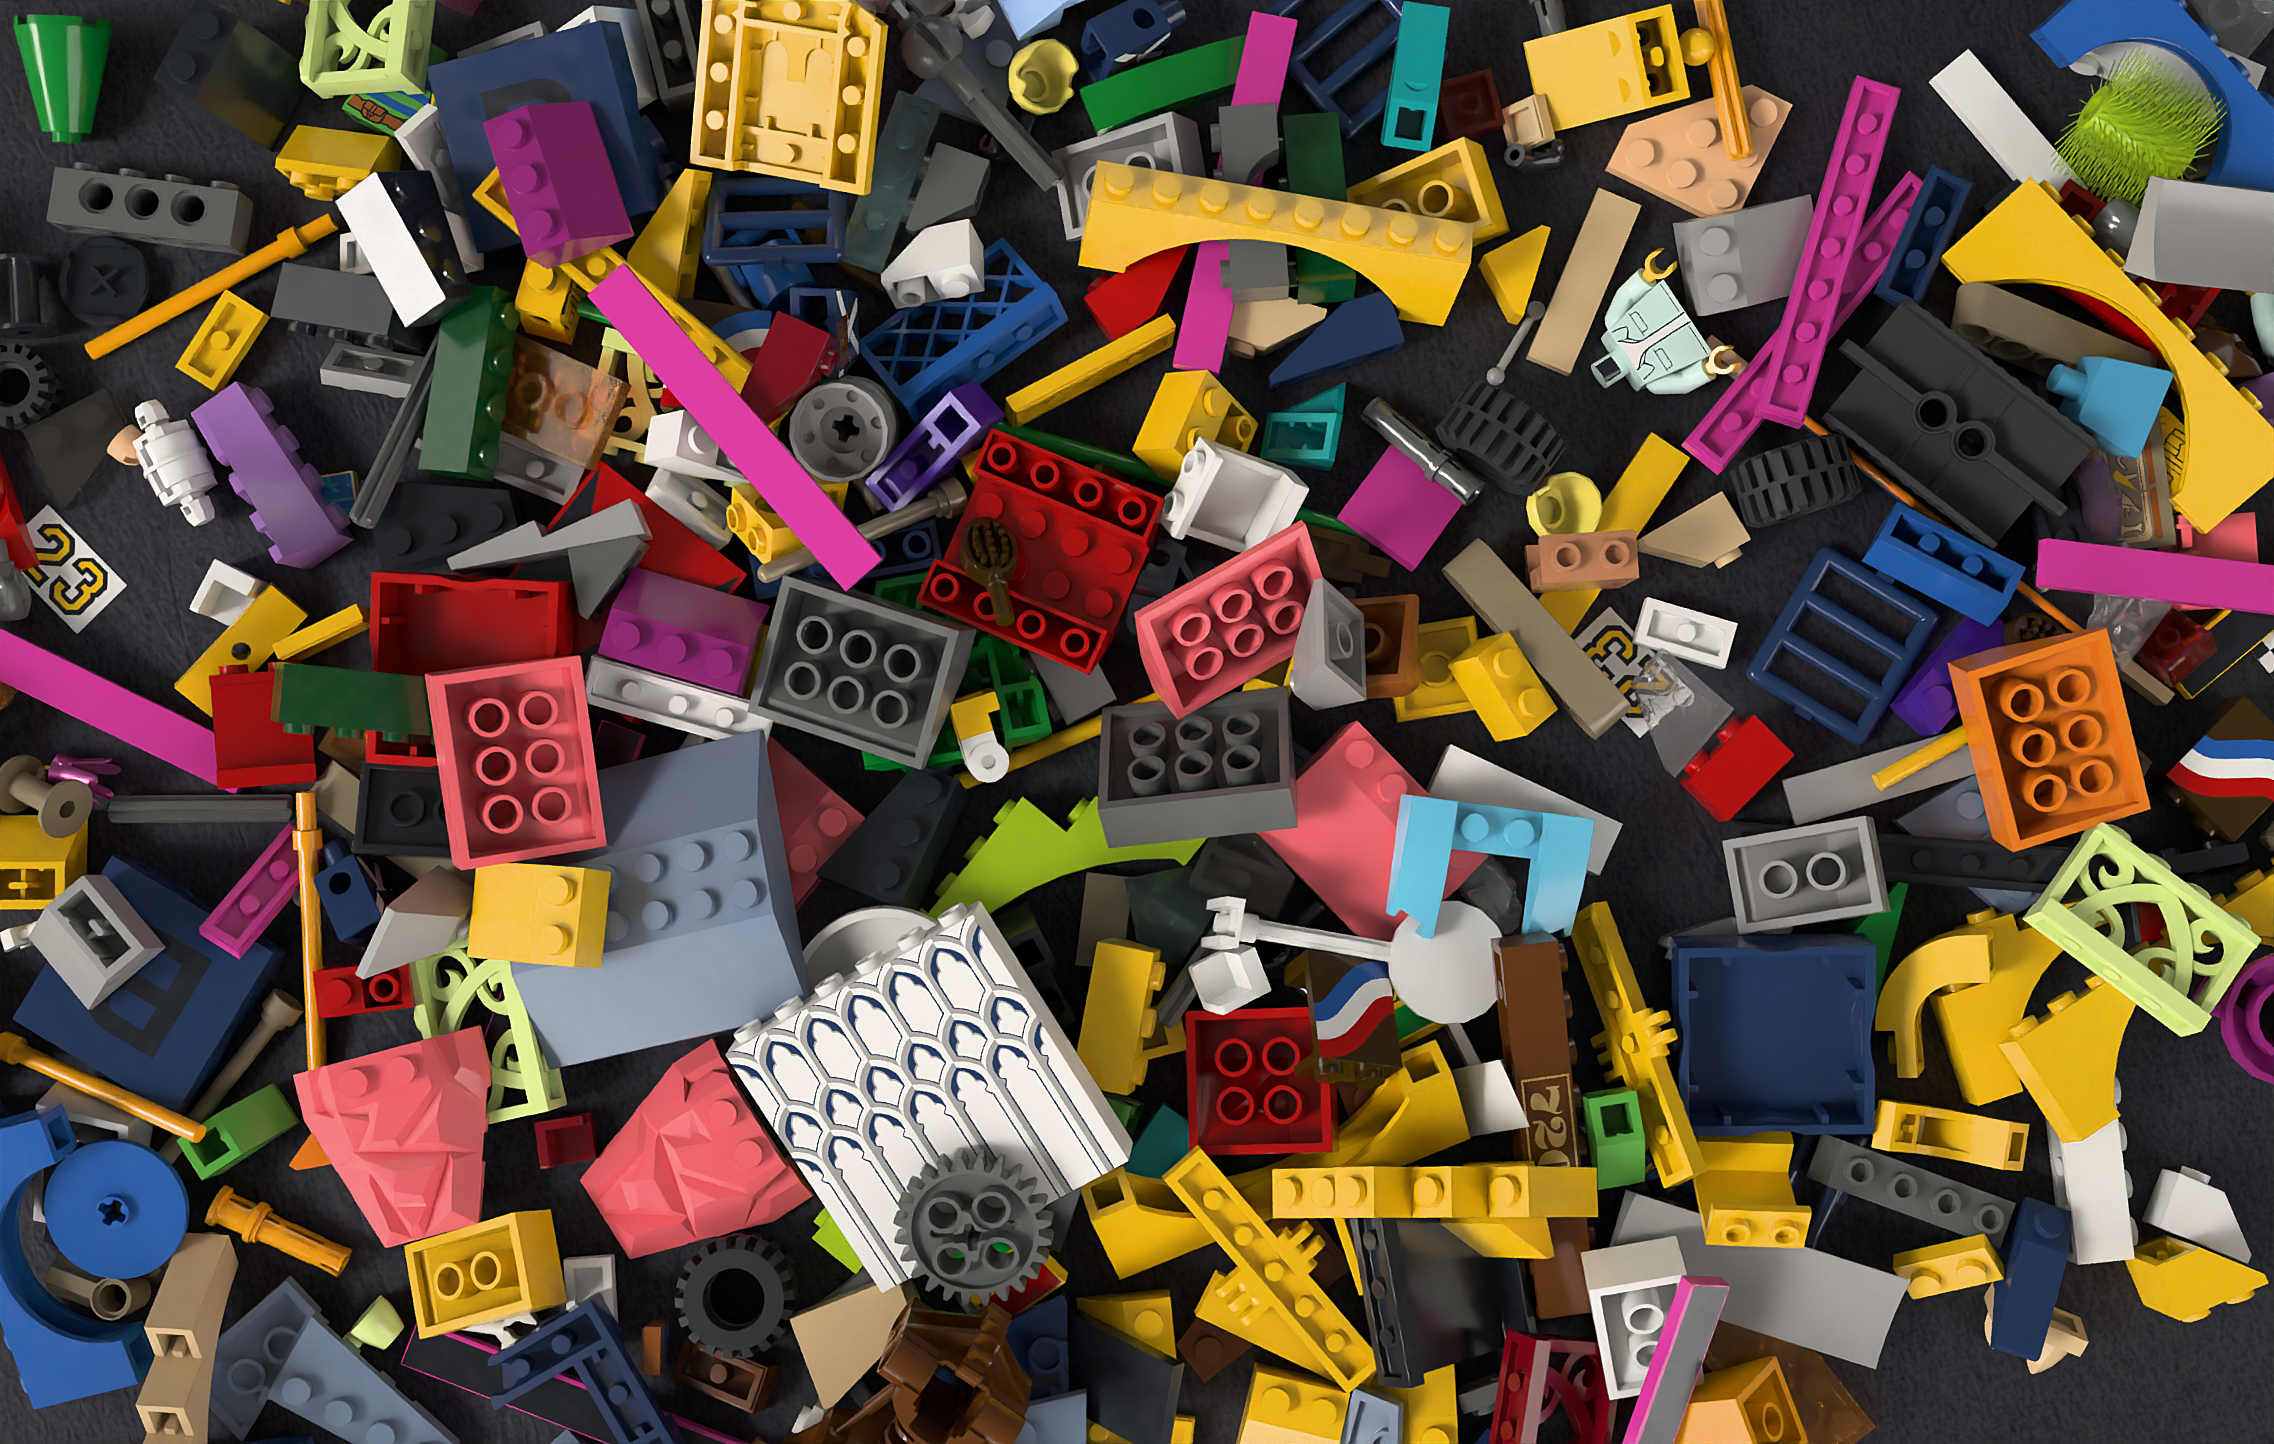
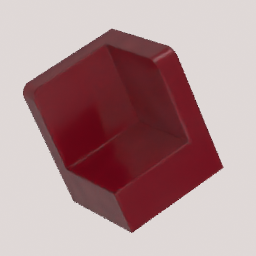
[534,1111,599,1169]

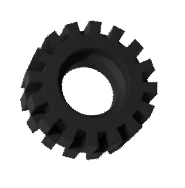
[0,343,63,432]

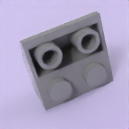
[28,875,166,1010]

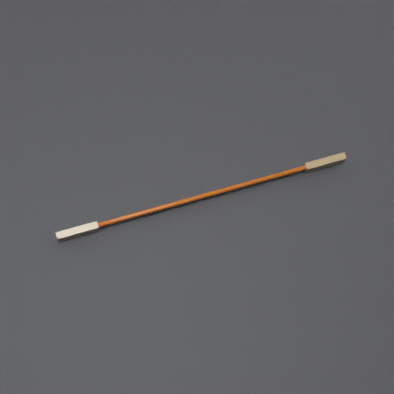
[1705,334,2175,706]

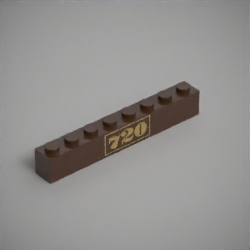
[1490,931,1596,1320]

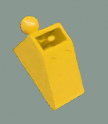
[1523,4,1714,132]

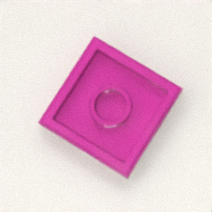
[1337,444,1462,572]

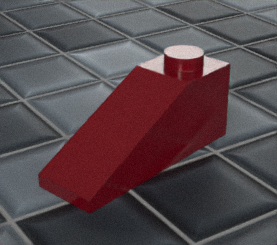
[740,311,840,426]

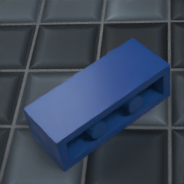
[1862,502,2026,627]

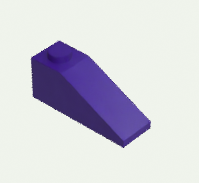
[865,381,1006,512]
[1888,616,2006,736]

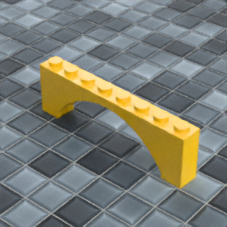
[1078,160,1473,327]
[1941,176,2274,534]
[1999,857,2274,1143]
[1080,1039,1471,1280]

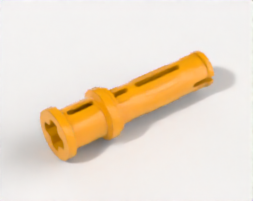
[205,1185,352,1277]

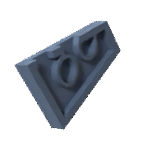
[1891,774,2043,916]

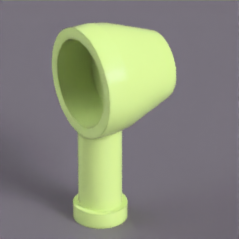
[342,1295,404,1350]

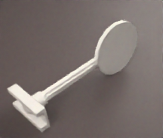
[1200,896,1502,1024]

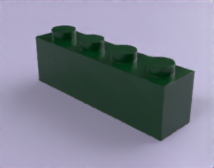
[1277,112,1356,305]
[418,285,520,482]
[270,662,435,745]

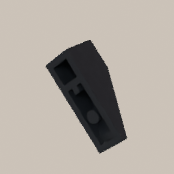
[992,901,1084,1046]

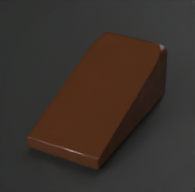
[671,1333,781,1414]

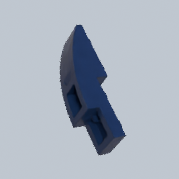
[748,519,943,602]

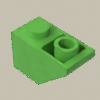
[176,1083,300,1180]
[1581,1086,1645,1190]

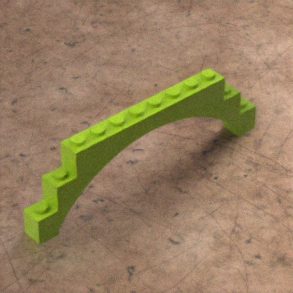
[812,796,1207,1274]

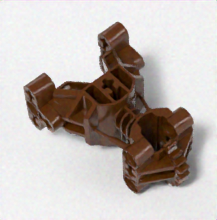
[752,1296,1033,1444]

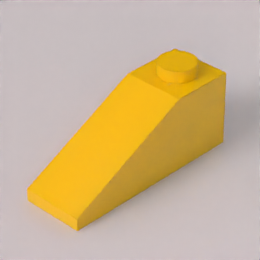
[627,168,713,302]

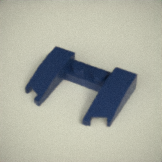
[488,1291,688,1444]

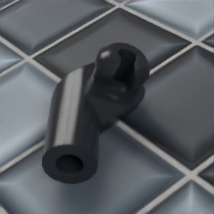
[978,109,1040,165]
[1504,138,1566,175]

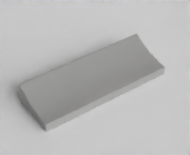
[2124,175,2274,294]
[1609,1190,1911,1369]

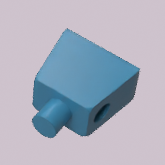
[2046,356,2174,459]

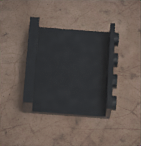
[1350,1157,1537,1389]

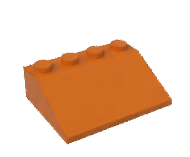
[1947,627,2151,852]

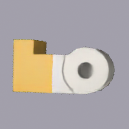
[949,687,1009,783]

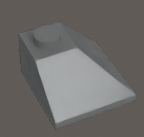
[1290,577,1367,711]
[355,864,474,979]

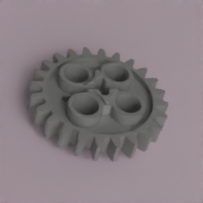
[893,1149,1054,1306]

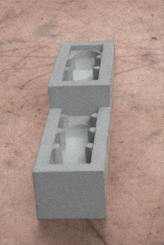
[447,499,653,575]
[1781,732,1976,826]

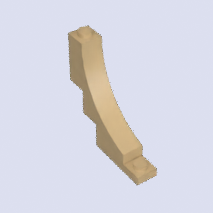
[136,1232,239,1444]

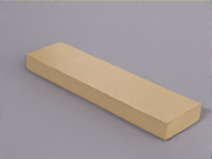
[1526,188,1642,376]

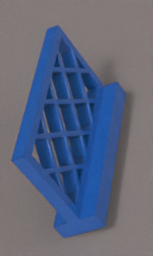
[859,237,1069,426]

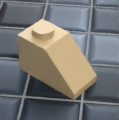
[1226,297,1327,359]
[1637,491,1751,569]

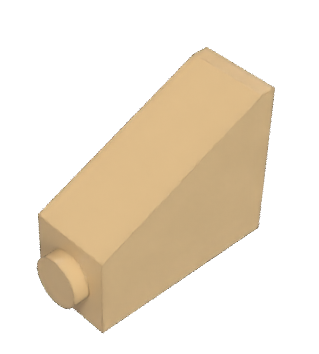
[790,1279,920,1410]

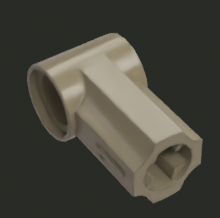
[44,1252,151,1321]

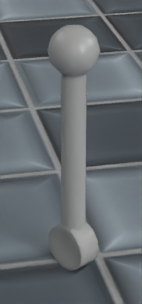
[1487,301,1545,385]

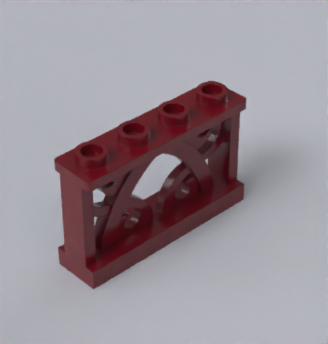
[1489,1329,1618,1444]

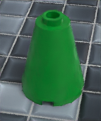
[13,14,112,143]

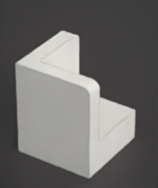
[190,559,269,626]
[1189,943,1272,1015]

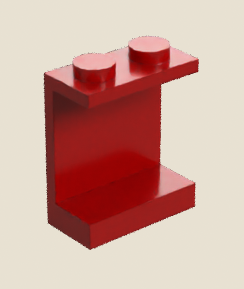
[209,661,317,789]

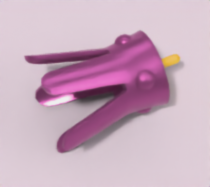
[44,752,121,806]

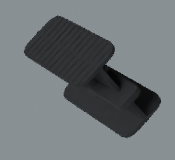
[1821,298,2098,549]

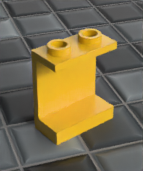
[1692,1131,1812,1248]

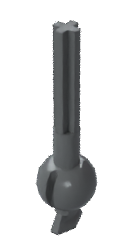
[884,0,1066,193]

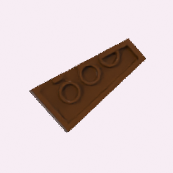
[1175,1218,1351,1383]

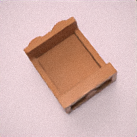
[1524,530,1639,593]

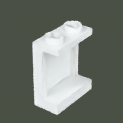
[1160,436,1309,553]

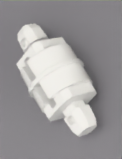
[132,399,218,527]

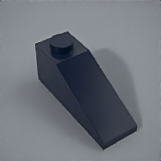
[1267,287,1405,392]
[1990,1197,2071,1362]

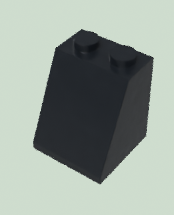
[153,0,309,153]

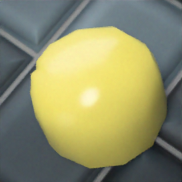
[1008,39,1079,115]
[1526,472,1603,537]

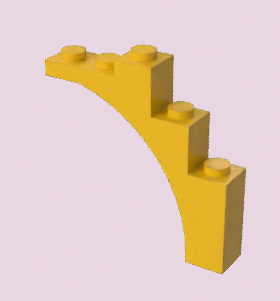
[1272,1166,1598,1218]

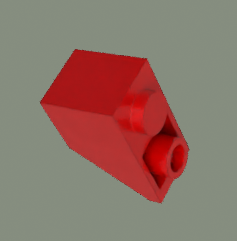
[313,961,415,1019]

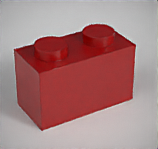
[1679,715,1795,822]

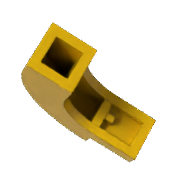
[1875,927,1996,1078]
[1871,1099,2030,1171]

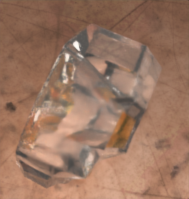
[1457,853,1523,934]

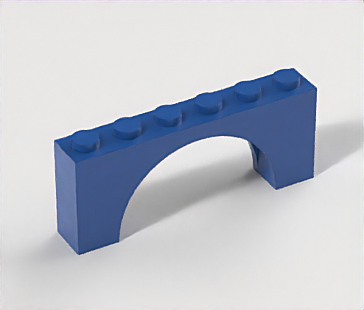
[2029,0,2274,191]
[0,1103,155,1410]

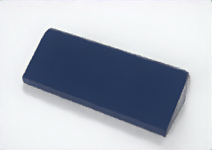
[1874,164,1975,308]

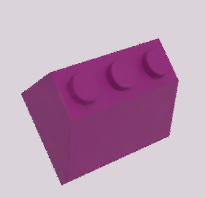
[483,101,634,269]
[597,567,771,697]

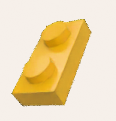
[175,289,270,393]
[1893,1233,2004,1300]

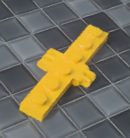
[1571,901,1708,1188]
[1161,1145,1376,1394]

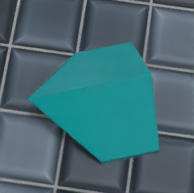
[1260,382,1346,471]

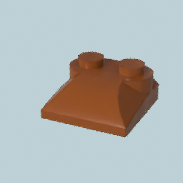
[1349,594,1423,699]

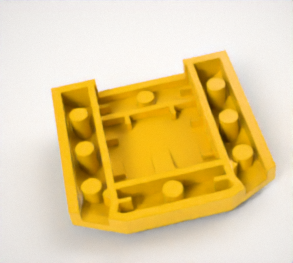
[689,0,888,195]

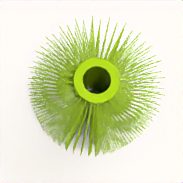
[2050,47,2227,209]

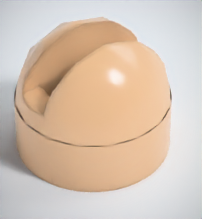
[107,424,144,466]

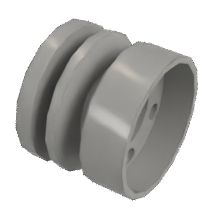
[789,375,901,483]

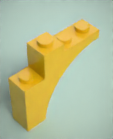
[1928,897,2108,1106]

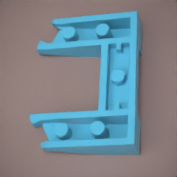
[1386,794,1595,939]

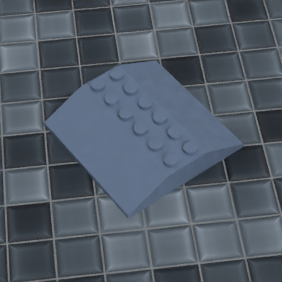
[509,729,811,1069]

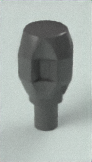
[0,538,31,622]

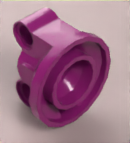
[2191,953,2274,1085]

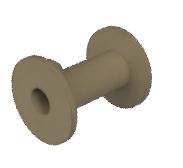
[0,755,93,838]

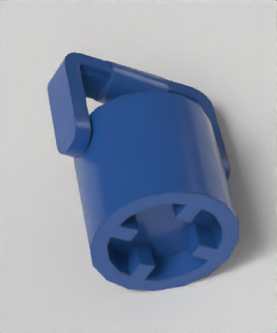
[723,229,820,318]

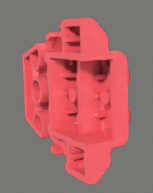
[293,1025,492,1248]
[580,1037,815,1259]

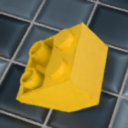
[275,125,403,201]
[1132,370,1259,483]
[0,815,88,909]
[2125,1235,2268,1322]

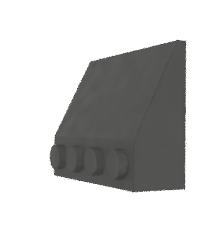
[747,574,977,770]
[1098,686,1298,848]

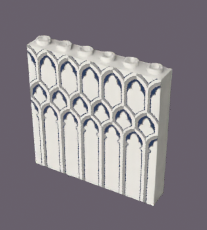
[726,900,1133,1293]

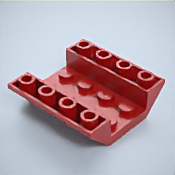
[915,428,1165,676]

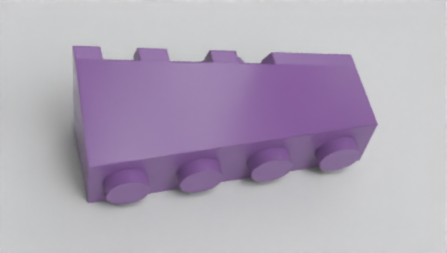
[191,381,354,570]

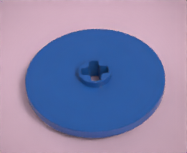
[44,1138,190,1279]

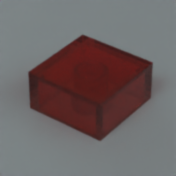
[1437,68,1505,144]
[2125,605,2217,688]

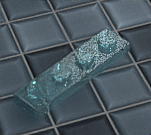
[841,90,942,274]

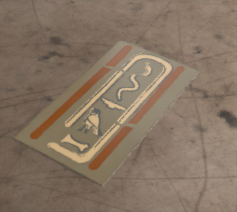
[2077,411,2177,549]

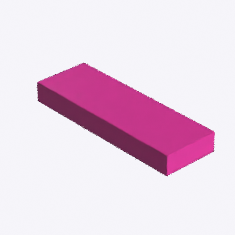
[199,822,325,959]

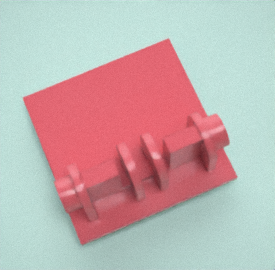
[2157,512,2259,612]

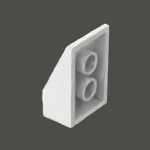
[1581,1236,1705,1400]

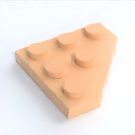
[1605,84,1792,217]

